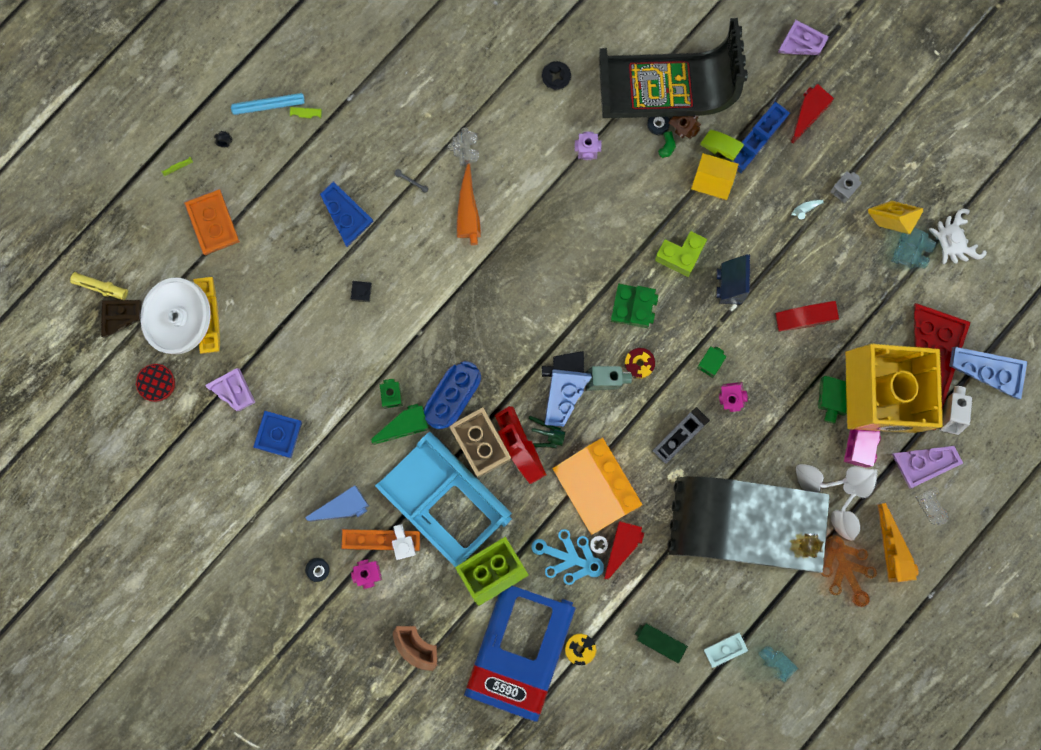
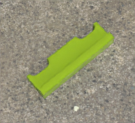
[290,107,322,118]
[162,157,193,176]

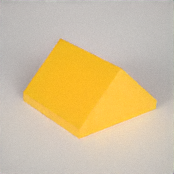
[691,153,739,200]
[868,201,923,234]

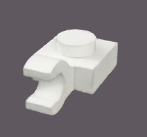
[392,524,416,560]

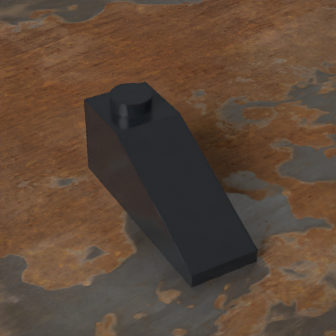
[652,407,710,464]

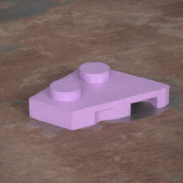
[778,20,828,55]
[206,368,256,411]

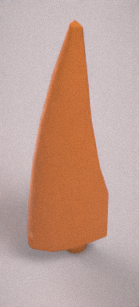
[457,163,481,245]

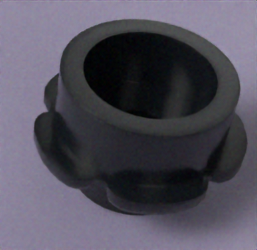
[214,131,233,148]

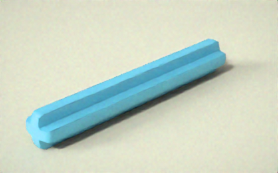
[231,93,305,115]

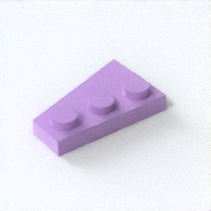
[892,446,963,489]

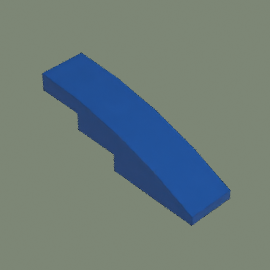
[727,102,790,173]

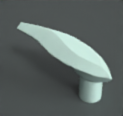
[791,200,824,219]

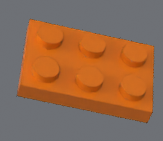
[185,189,240,255]

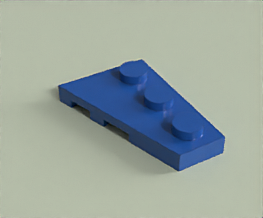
[320,181,374,247]

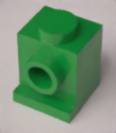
[379,379,403,409]

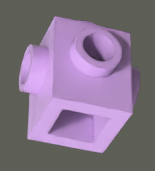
[575,131,601,160]

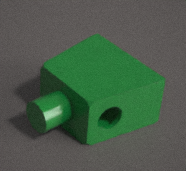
[818,375,847,424]

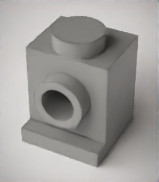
[830,171,862,204]

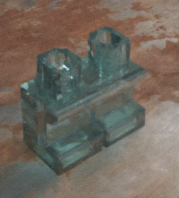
[891,228,936,269]
[758,646,798,683]

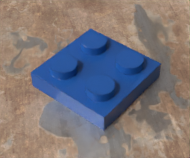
[253,411,302,458]

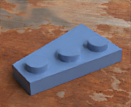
[545,369,592,427]

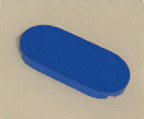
[424,361,481,429]

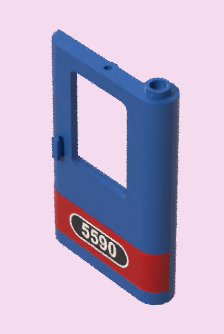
[464,586,576,722]

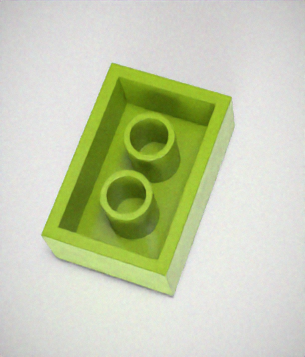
[455,537,529,606]

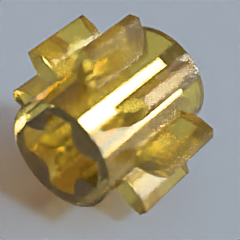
[798,534,824,558]

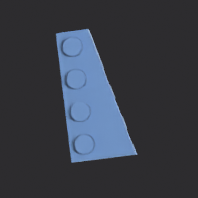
[949,347,1027,399]

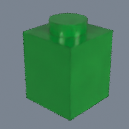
[697,346,727,378]

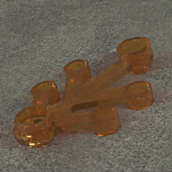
[820,535,877,607]

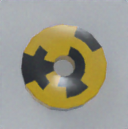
[565,633,596,666]

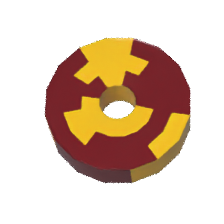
[625,348,655,379]

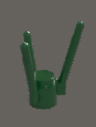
[528,416,565,448]

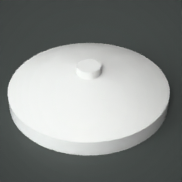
[140,278,210,354]

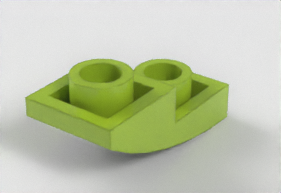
[700,129,744,161]

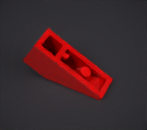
[791,84,834,144]
[604,521,645,580]

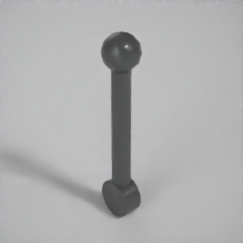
[394,169,429,193]

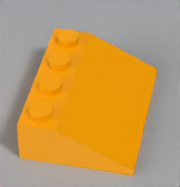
[552,437,643,535]

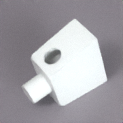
[939,386,972,435]

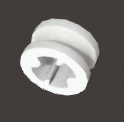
[590,536,608,554]

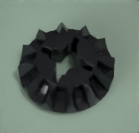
[542,61,571,91]

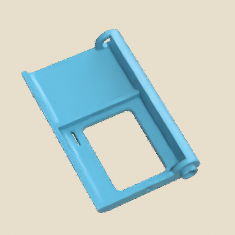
[375,432,512,567]

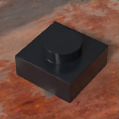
[350,281,372,302]

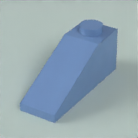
[305,486,369,522]

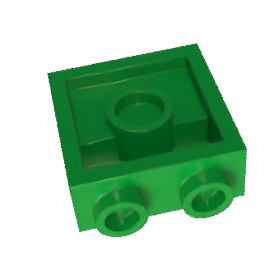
[611,283,659,329]

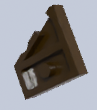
[101,300,142,338]

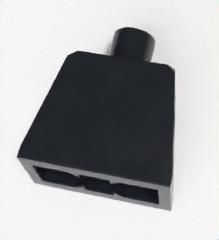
[542,351,584,390]

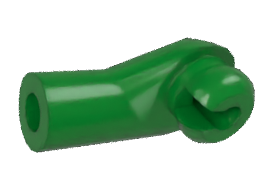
[658,131,676,158]

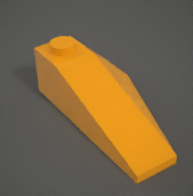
[878,503,918,582]

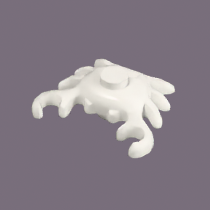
[929,209,987,264]

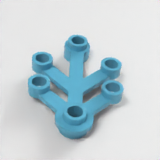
[532,529,604,585]

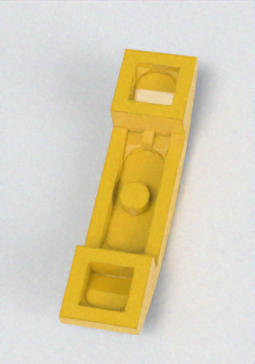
[193,277,220,354]

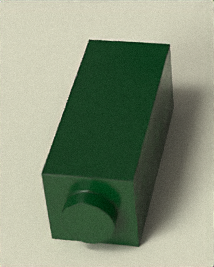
[634,623,688,664]

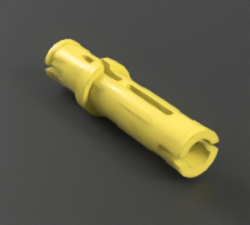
[70,272,128,300]

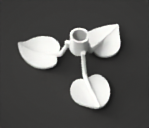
[796,464,877,541]

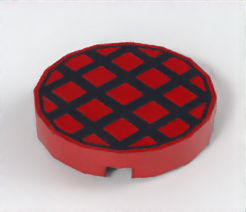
[136,364,175,402]

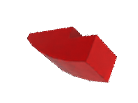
[775,301,839,332]

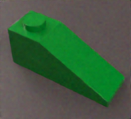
[371,404,429,445]

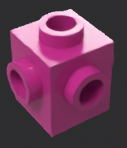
[719,382,748,412]
[351,559,382,589]

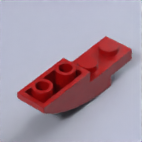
[495,406,546,484]

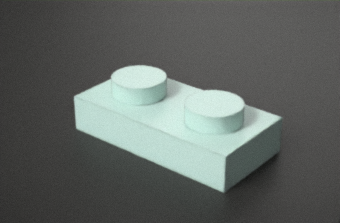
[703,633,748,668]

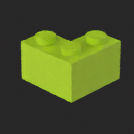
[655,231,707,277]

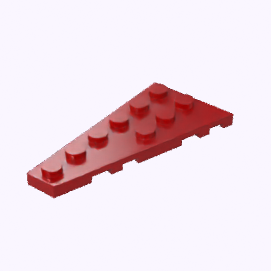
[914,303,971,431]

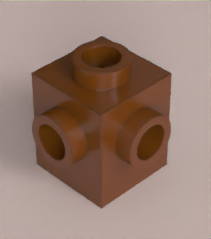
[669,116,702,139]

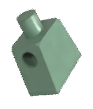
[585,366,632,391]

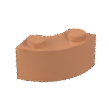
[393,626,437,671]

